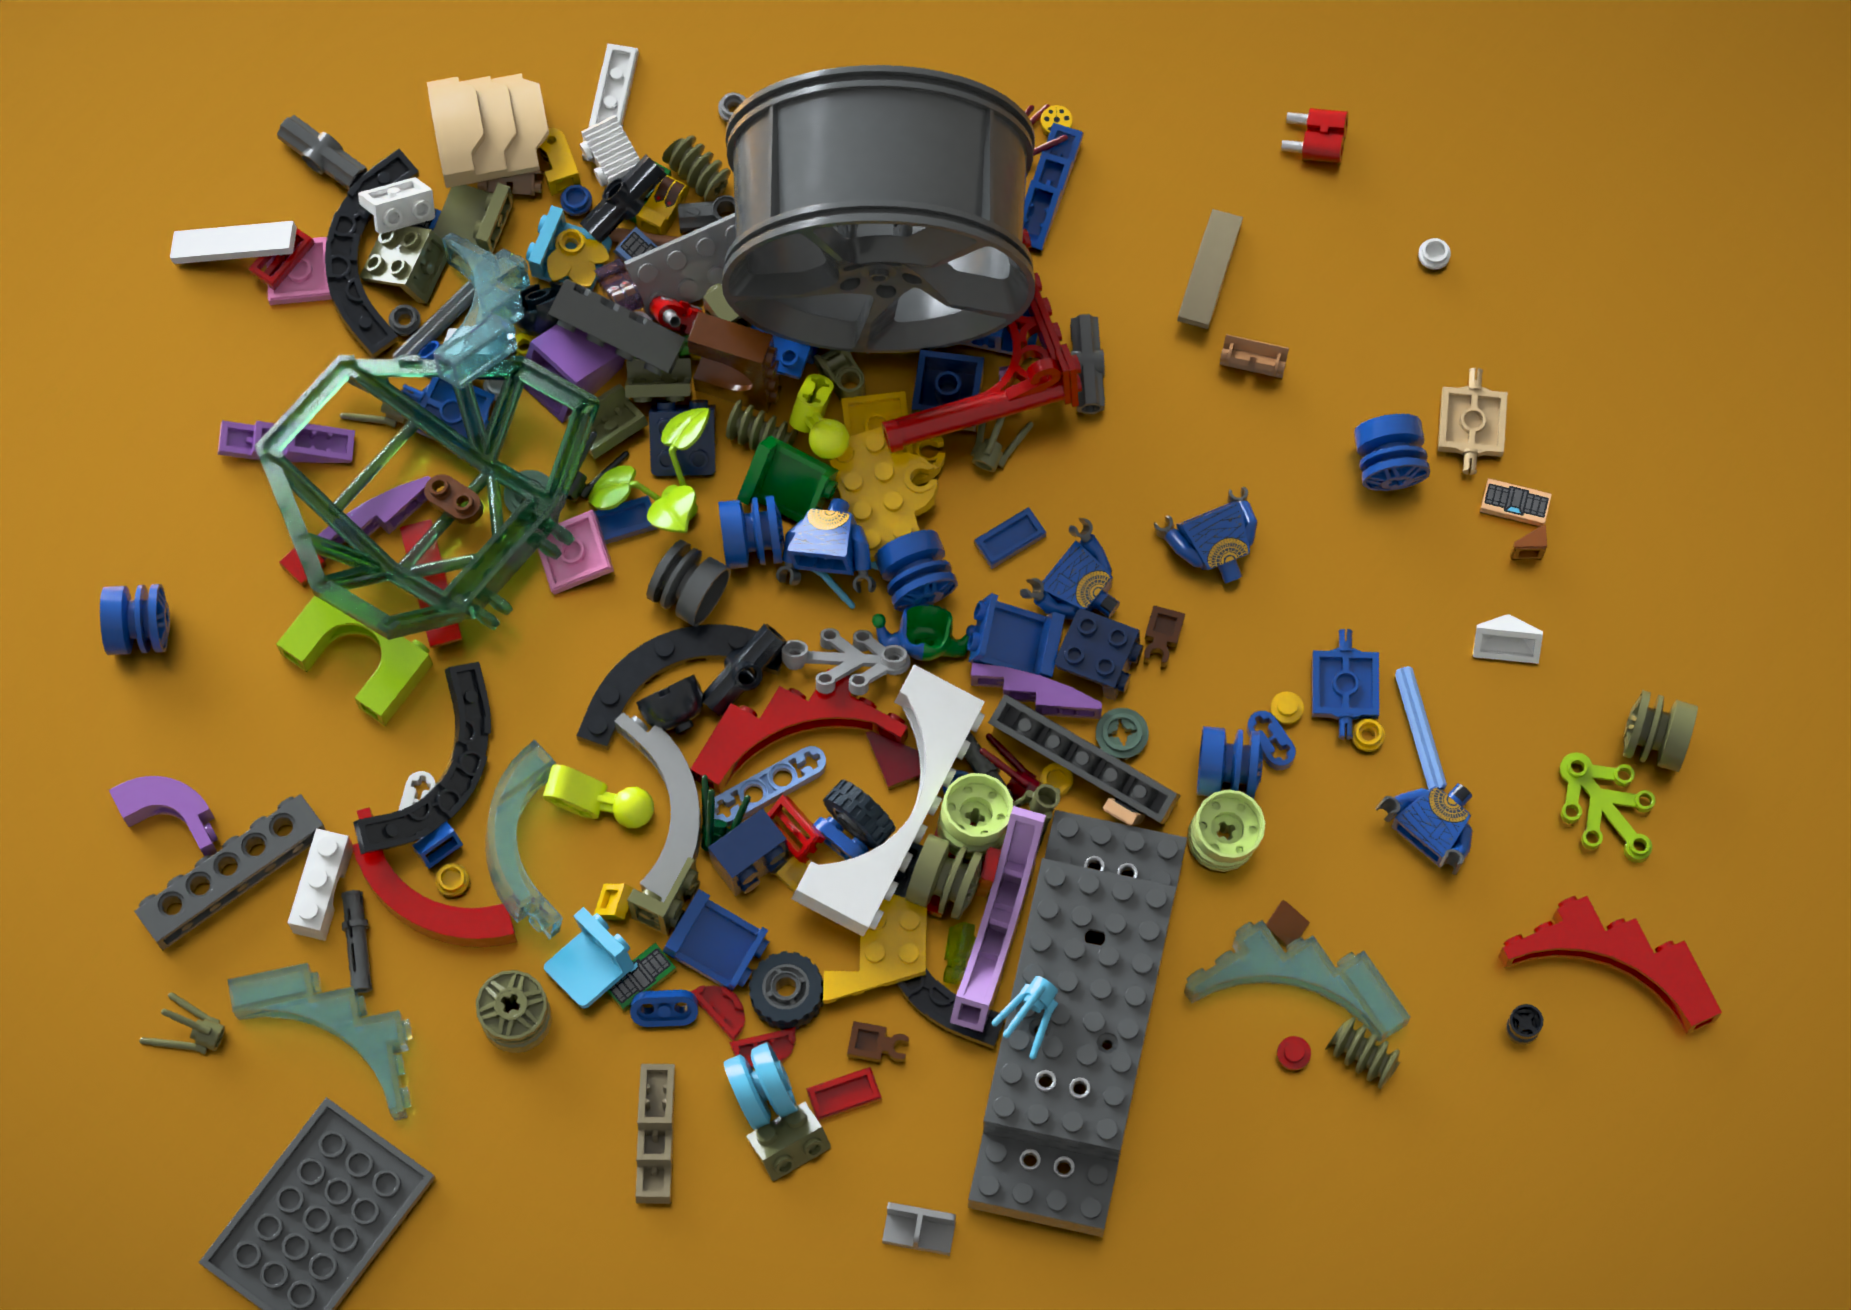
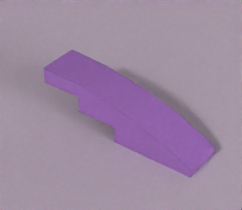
[217,420,355,463]
[310,476,437,560]
[971,663,1102,719]

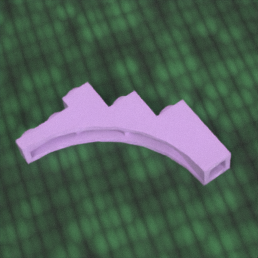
[950,806,1046,1032]

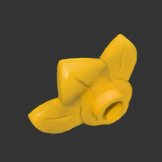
[547,229,609,288]

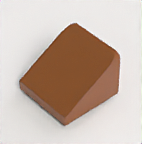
[1510,525,1547,559]
[1263,900,1310,950]

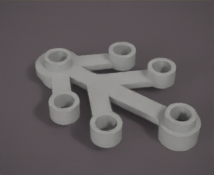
[782,628,910,695]

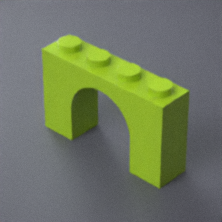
[276,583,433,726]

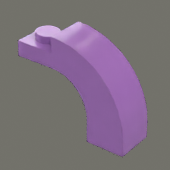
[109,776,218,857]

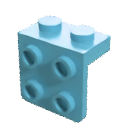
[526,205,612,291]
[544,907,635,1009]

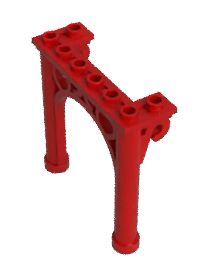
[882,229,1082,454]

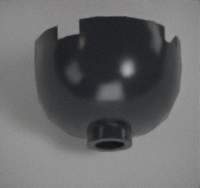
[506,281,563,337]
[636,675,704,734]

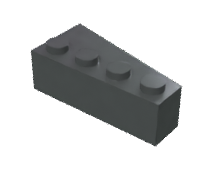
[548,279,687,376]

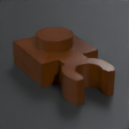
[1144,605,1185,667]
[847,1021,909,1063]

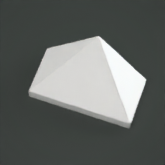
[1473,614,1543,664]

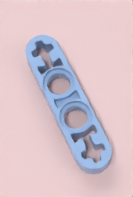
[714,746,826,827]

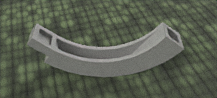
[614,712,702,903]

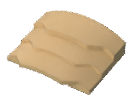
[427,73,549,188]

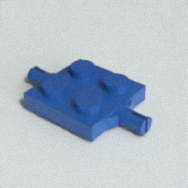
[399,369,506,455]
[1312,629,1379,740]

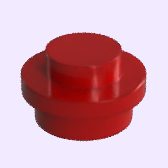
[1277,1036,1311,1070]

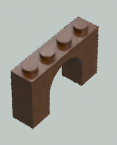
[687,312,782,413]

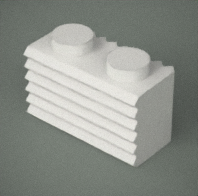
[579,116,640,186]

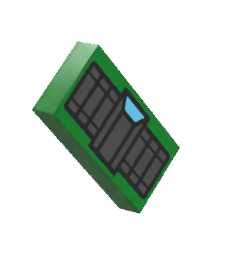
[607,943,677,1012]

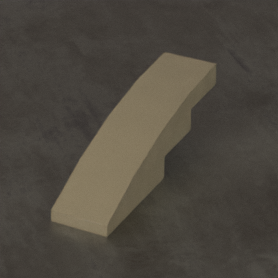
[1177,209,1243,329]
[635,1064,675,1204]

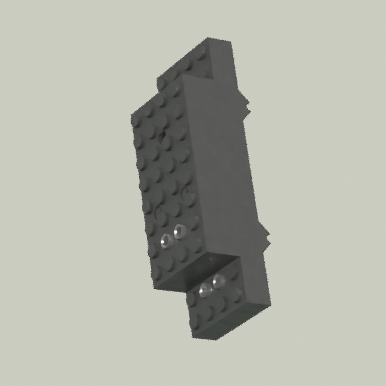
[968,810,1187,1237]

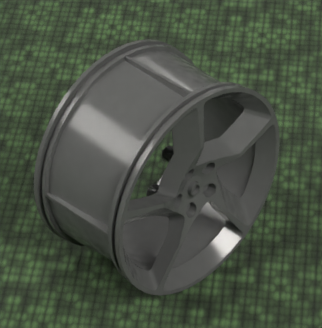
[722,65,1035,353]

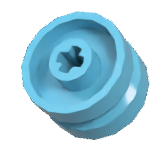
[724,1042,798,1130]

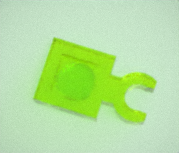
[943,922,976,985]

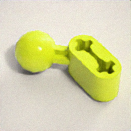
[789,374,850,460]
[543,765,654,828]

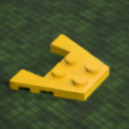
[823,894,927,1004]

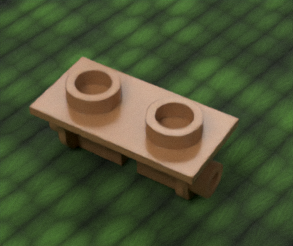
[478,170,544,196]
[1220,334,1289,378]

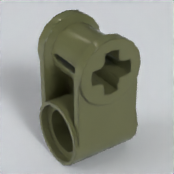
[813,350,866,401]

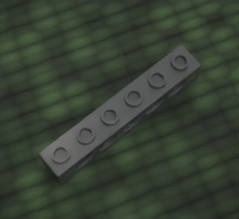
[988,694,1181,824]
[134,794,326,951]

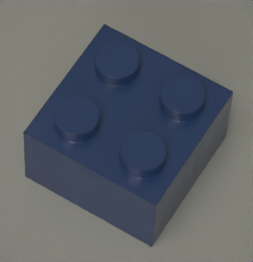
[911,349,984,432]
[708,808,789,896]

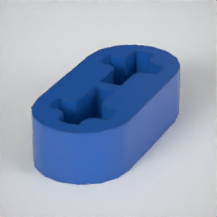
[1247,711,1296,770]

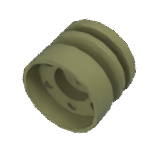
[1623,690,1698,772]
[905,834,984,920]
[476,970,552,1053]

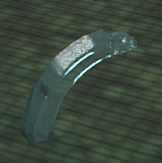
[485,740,563,939]

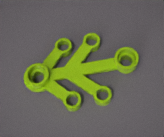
[1560,752,1655,863]

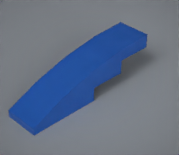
[1023,123,1084,250]

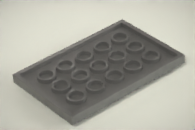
[198,1097,436,1310]

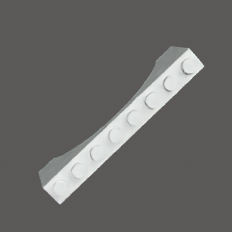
[791,665,985,936]

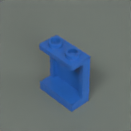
[967,593,1065,678]
[662,889,770,992]

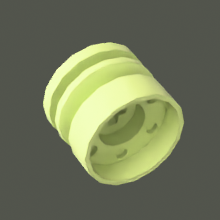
[937,773,1013,860]
[1187,789,1265,872]

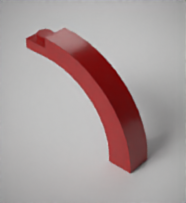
[352,807,518,947]

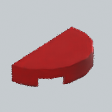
[691,985,745,1041]
[729,1027,796,1069]

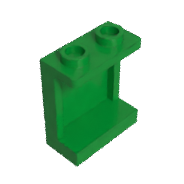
[737,435,839,522]

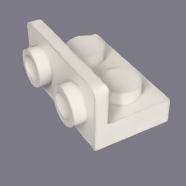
[358,177,435,234]

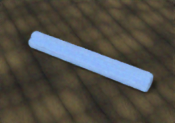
[1395,666,1447,790]

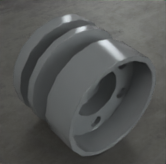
[646,540,731,627]

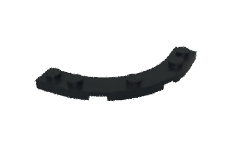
[325,149,419,359]
[576,624,784,750]
[353,662,491,855]
[893,842,1006,1049]

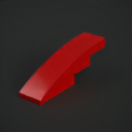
[400,519,463,648]

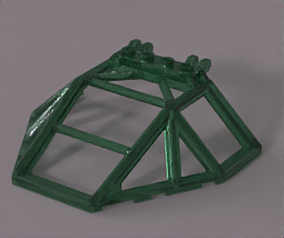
[254,355,600,640]

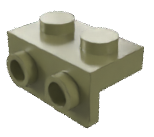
[625,357,692,402]
[567,384,648,459]
[746,1102,831,1181]

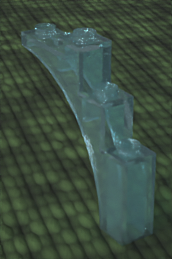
[433,232,530,389]
[1184,920,1410,1043]
[228,963,413,1121]

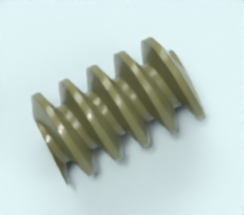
[662,135,731,202]
[726,399,798,451]
[1325,1017,1401,1090]

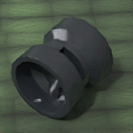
[1506,1004,1544,1045]

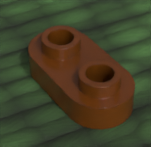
[424,474,484,525]

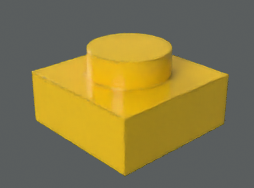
[594,884,633,920]

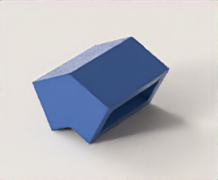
[412,821,463,868]

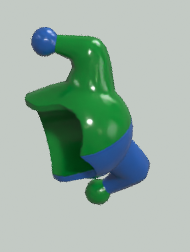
[872,604,976,661]

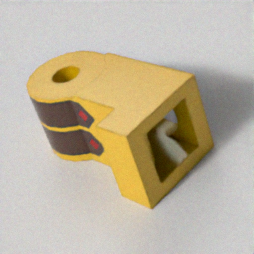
[539,128,581,195]
[636,175,689,235]

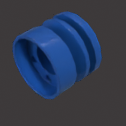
[1354,414,1430,491]
[718,495,784,569]
[874,530,958,611]
[100,584,170,655]
[1197,726,1263,799]

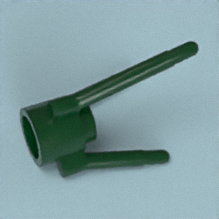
[701,775,751,852]

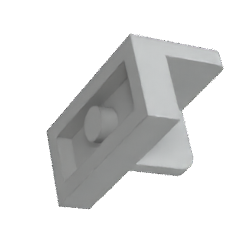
[882,1202,956,1256]

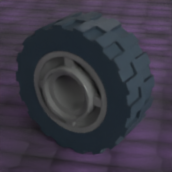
[823,780,896,849]
[749,951,823,1030]

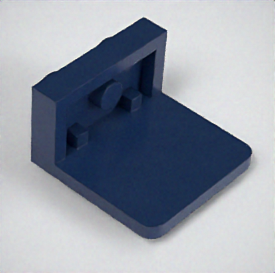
[649,399,716,476]
[1055,609,1144,701]

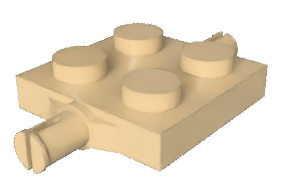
[1438,368,1508,475]

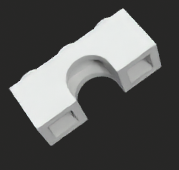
[288,828,353,941]

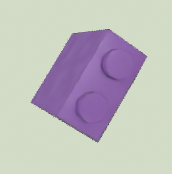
[518,325,625,423]

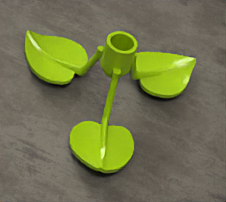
[588,407,711,533]

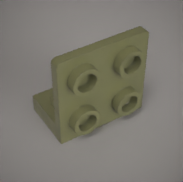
[433,183,514,257]
[360,226,452,304]
[627,857,700,936]

